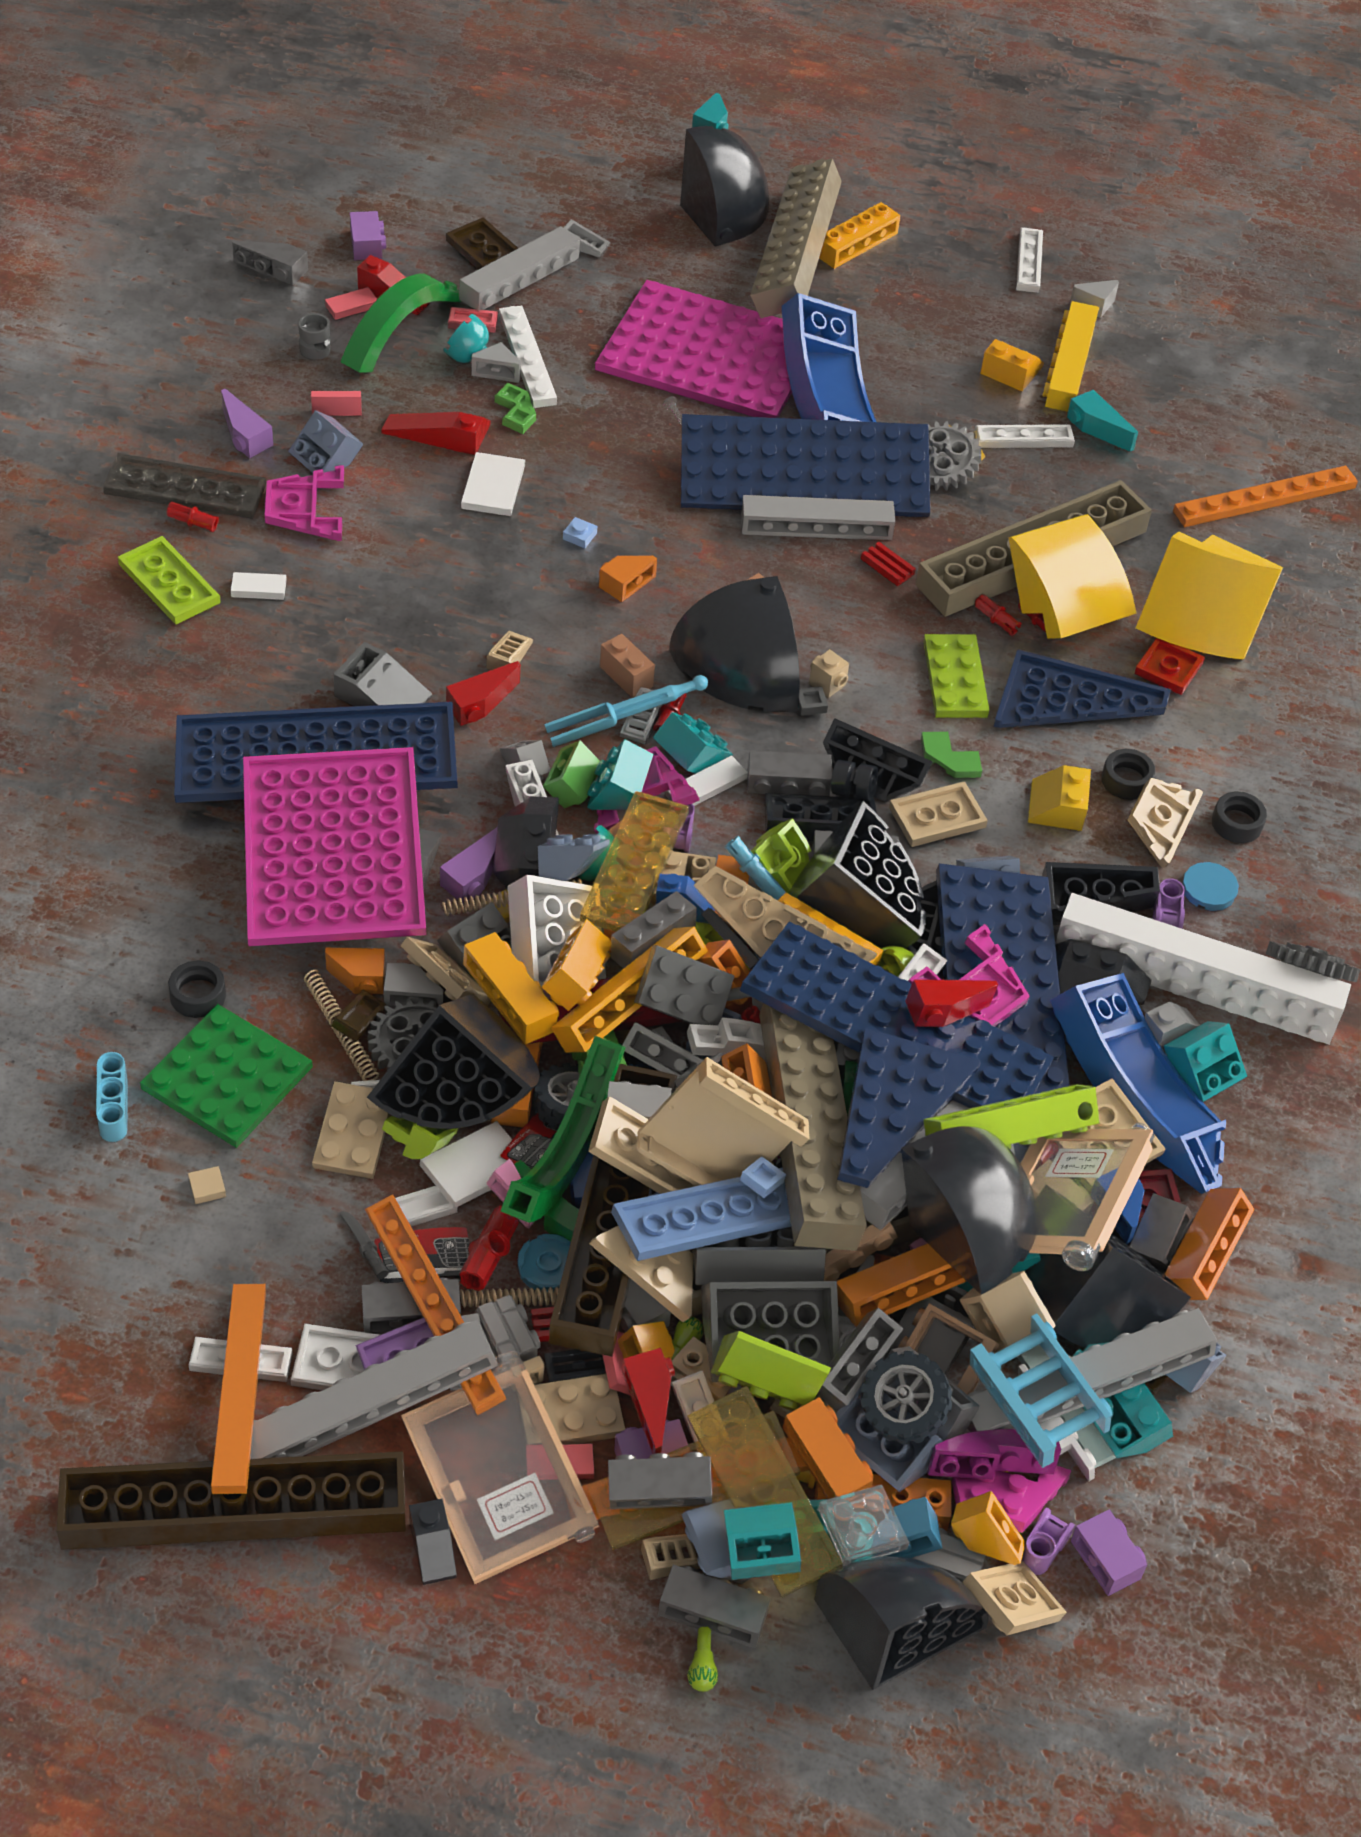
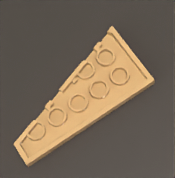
[694,866,877,962]

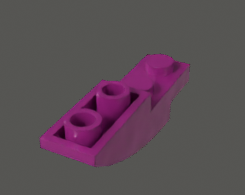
[927,1429,1062,1480]

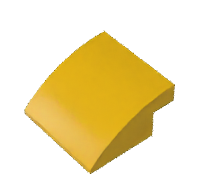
[1008,514,1137,638]
[1136,532,1283,660]

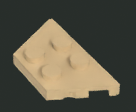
[1128,778,1203,868]
[589,1226,693,1322]

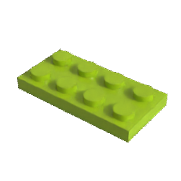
[118,536,221,625]
[923,634,989,718]

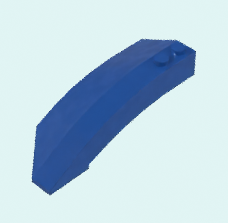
[782,293,876,422]
[1050,973,1226,1194]

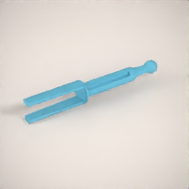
[545,675,708,747]

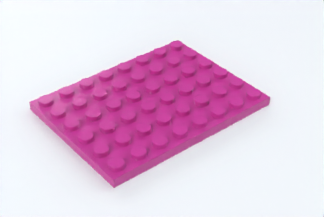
[595,280,792,418]
[243,747,426,946]

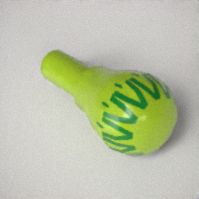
[671,1316,704,1361]
[687,1627,718,1692]

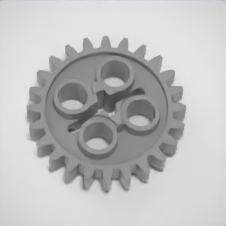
[929,421,981,491]

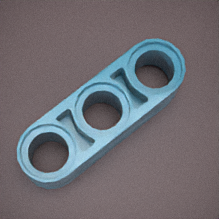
[96,1052,128,1142]

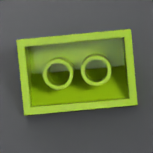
[711,1331,831,1411]

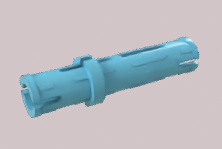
[724,836,786,899]

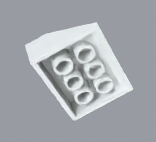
[508,875,606,987]

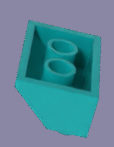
[692,93,729,129]

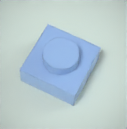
[563,517,597,548]
[740,1156,786,1198]

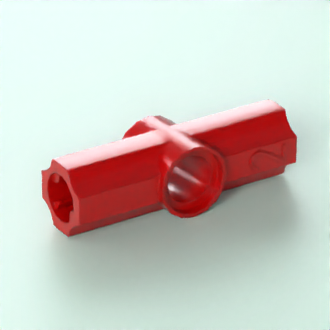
[459,1205,519,1291]

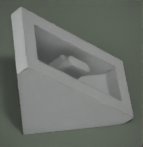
[1070,280,1119,318]
[472,342,520,383]

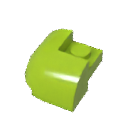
[751,819,812,893]
[382,1116,458,1159]

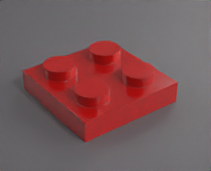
[1134,638,1205,695]

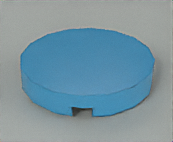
[1182,862,1239,911]
[517,1234,571,1293]

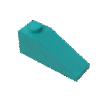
[1067,390,1138,452]

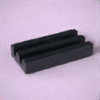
[544,1349,606,1383]

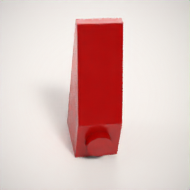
[357,255,430,315]
[446,661,521,726]
[905,979,998,1027]
[622,1347,675,1454]

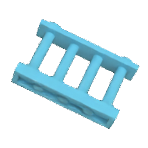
[970,1313,1113,1468]

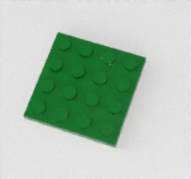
[140,1004,313,1148]

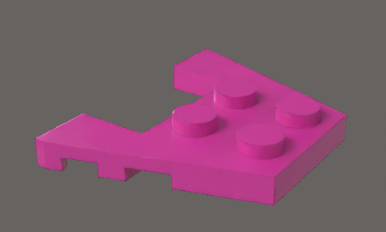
[265,465,344,541]
[594,746,700,834]
[908,924,1030,1026]
[952,1465,1071,1533]

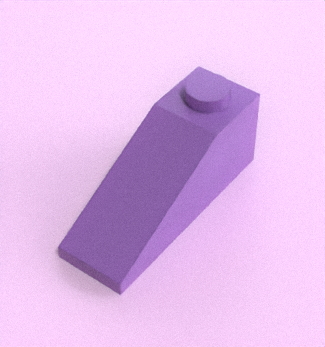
[221,389,273,458]
[440,828,497,904]

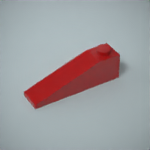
[381,412,491,455]

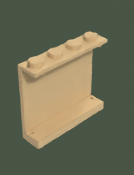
[637,1057,809,1186]

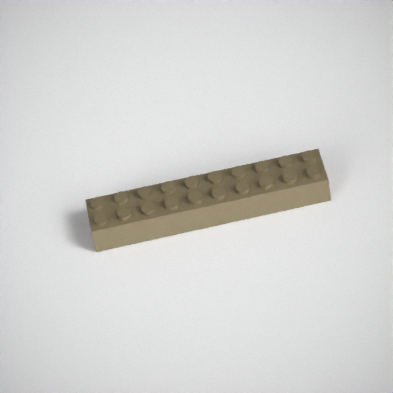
[750,158,842,318]
[916,480,1152,617]
[759,1003,867,1251]

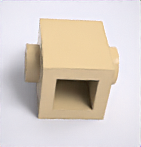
[809,649,849,698]

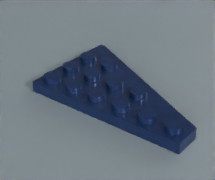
[993,649,1171,728]
[837,1028,981,1188]

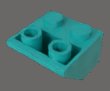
[653,712,733,774]
[587,739,653,810]
[1164,1021,1247,1102]
[1082,1383,1173,1458]
[724,1502,801,1580]

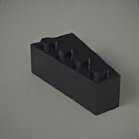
[1042,862,1160,926]

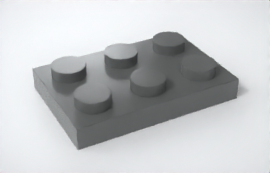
[634,945,735,1026]

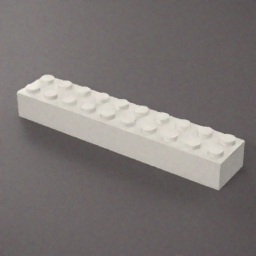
[1055,893,1351,1045]

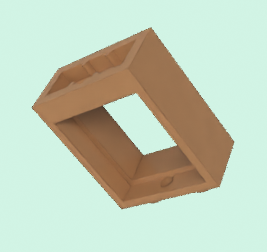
[898,1303,999,1395]

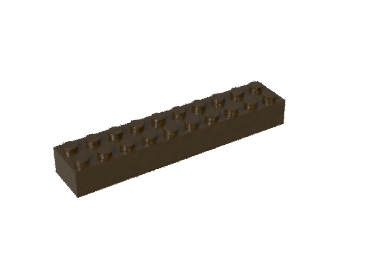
[549,1064,677,1357]
[56,1451,406,1550]

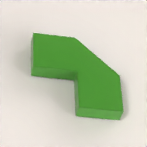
[495,383,536,434]
[921,732,982,778]

